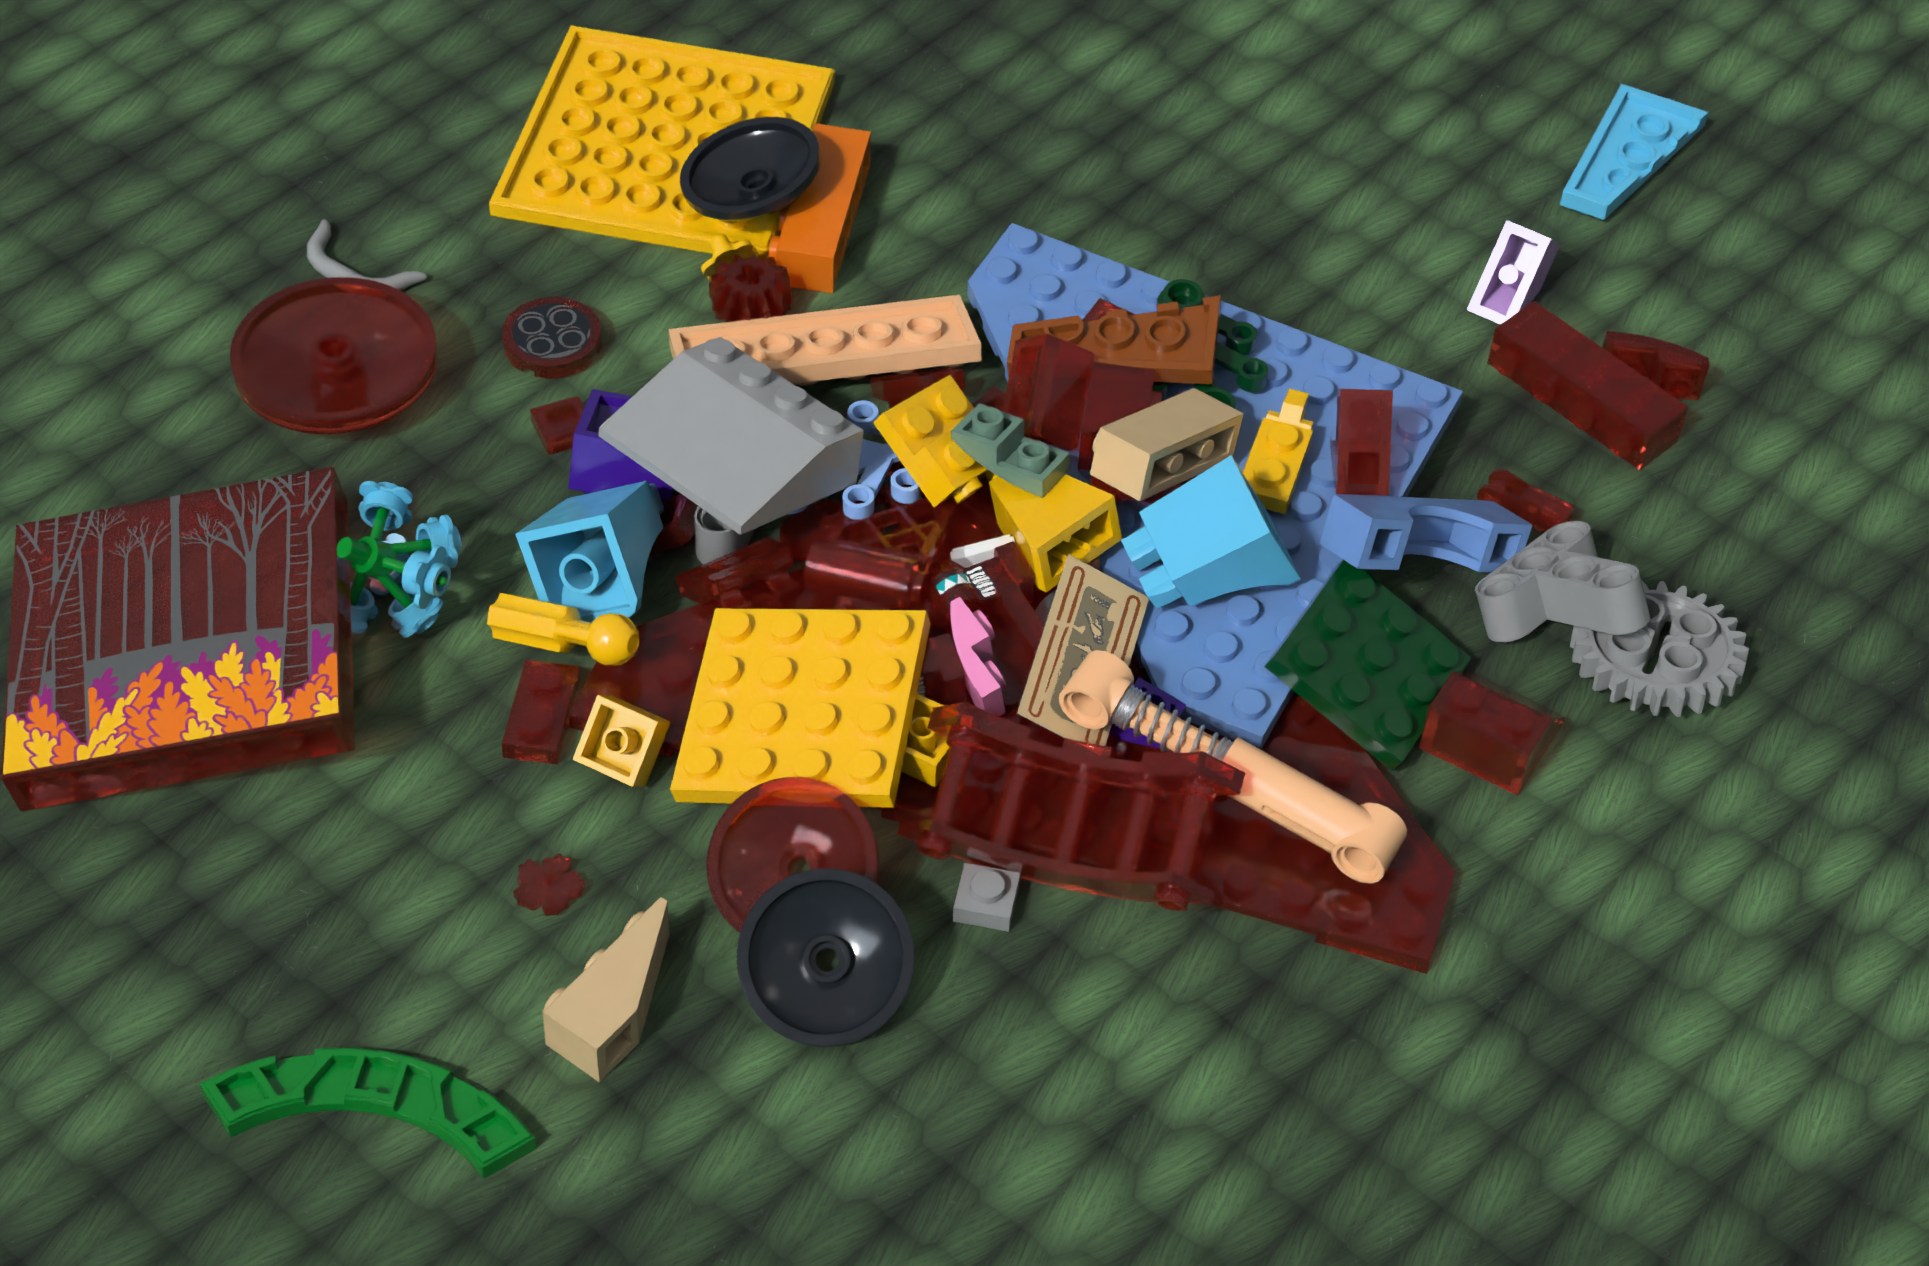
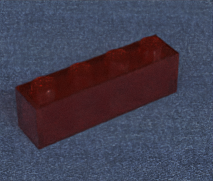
[1487,301,1688,470]

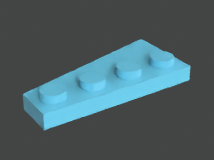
[1560,84,1708,220]

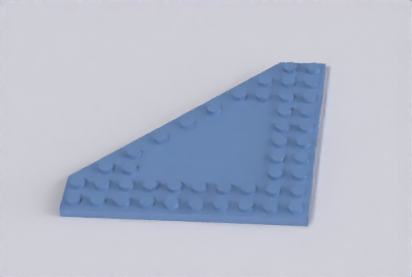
[967,223,1463,750]

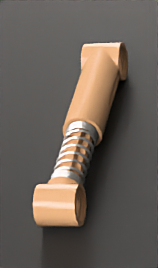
[1059,650,1407,883]

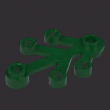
[1137,279,1268,409]

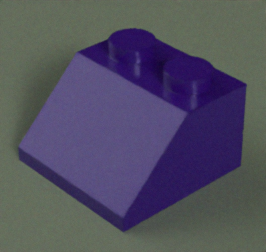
[568,389,676,506]

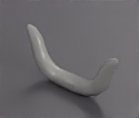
[307,219,427,297]

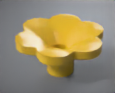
[701,234,758,283]

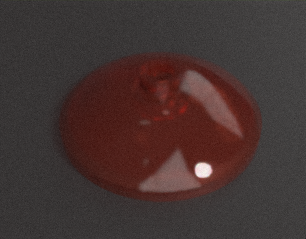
[706,777,879,933]

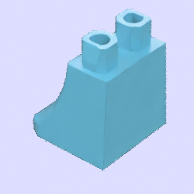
[1121,455,1302,609]
[515,480,664,622]

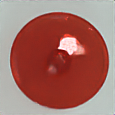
[230,277,438,435]

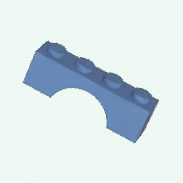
[1319,494,1532,572]

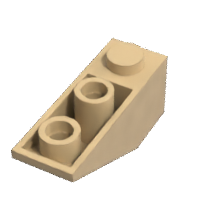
[542,897,669,1083]

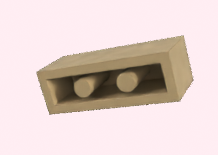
[1090,388,1244,501]

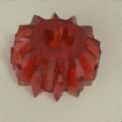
[709,252,793,322]

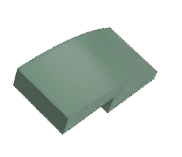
[951,403,1070,498]

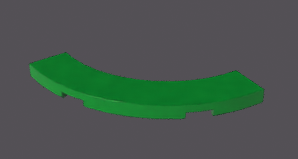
[199,1048,537,1179]

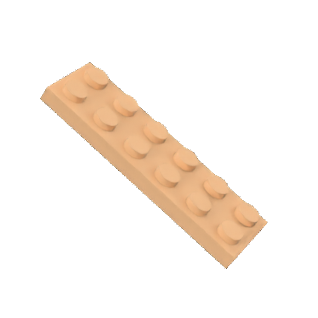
[668,295,981,386]

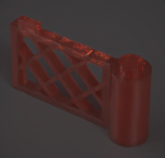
[804,461,982,610]

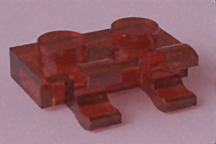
[675,537,800,609]

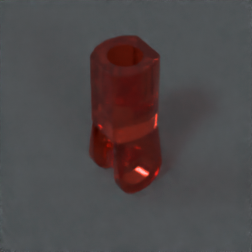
[1477,469,1575,533]

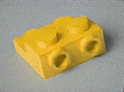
[873,375,997,508]

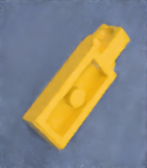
[1243,388,1314,514]

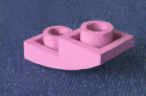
[951,596,1007,724]

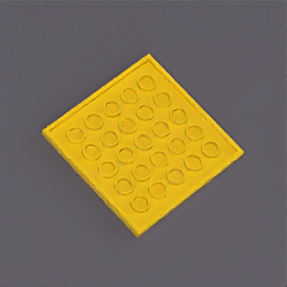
[489,26,835,264]

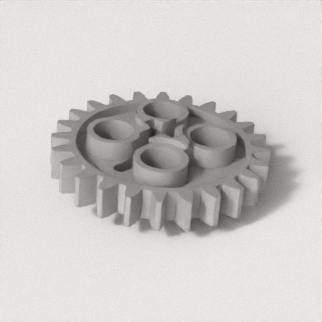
[1570,580,1749,717]

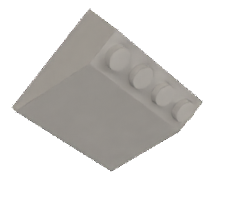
[598,337,864,535]

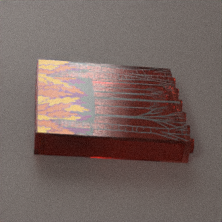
[1,467,355,812]

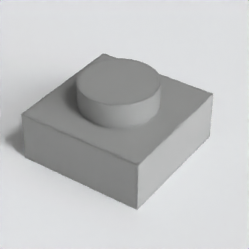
[953,863,1020,932]

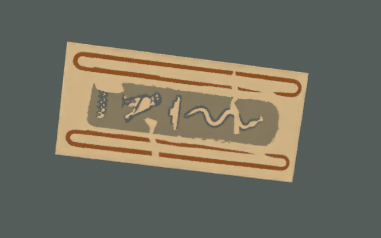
[1017,554,1149,757]

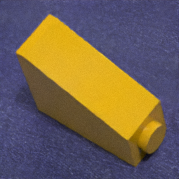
[989,474,1122,592]

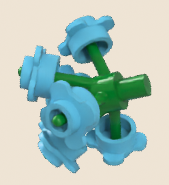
[317,481,461,638]

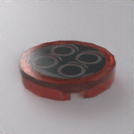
[502,297,602,379]

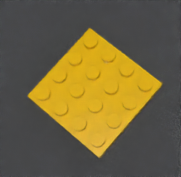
[670,608,931,808]

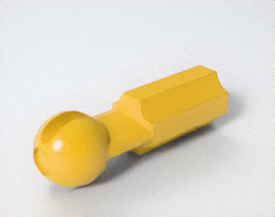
[487,593,639,666]

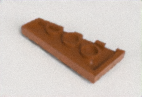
[1007,295,1221,384]

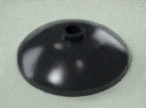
[680,117,822,221]
[737,868,915,1047]

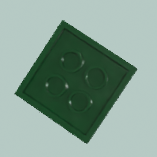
[1264,560,1471,771]

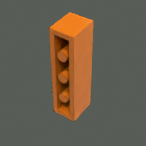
[769,123,871,294]

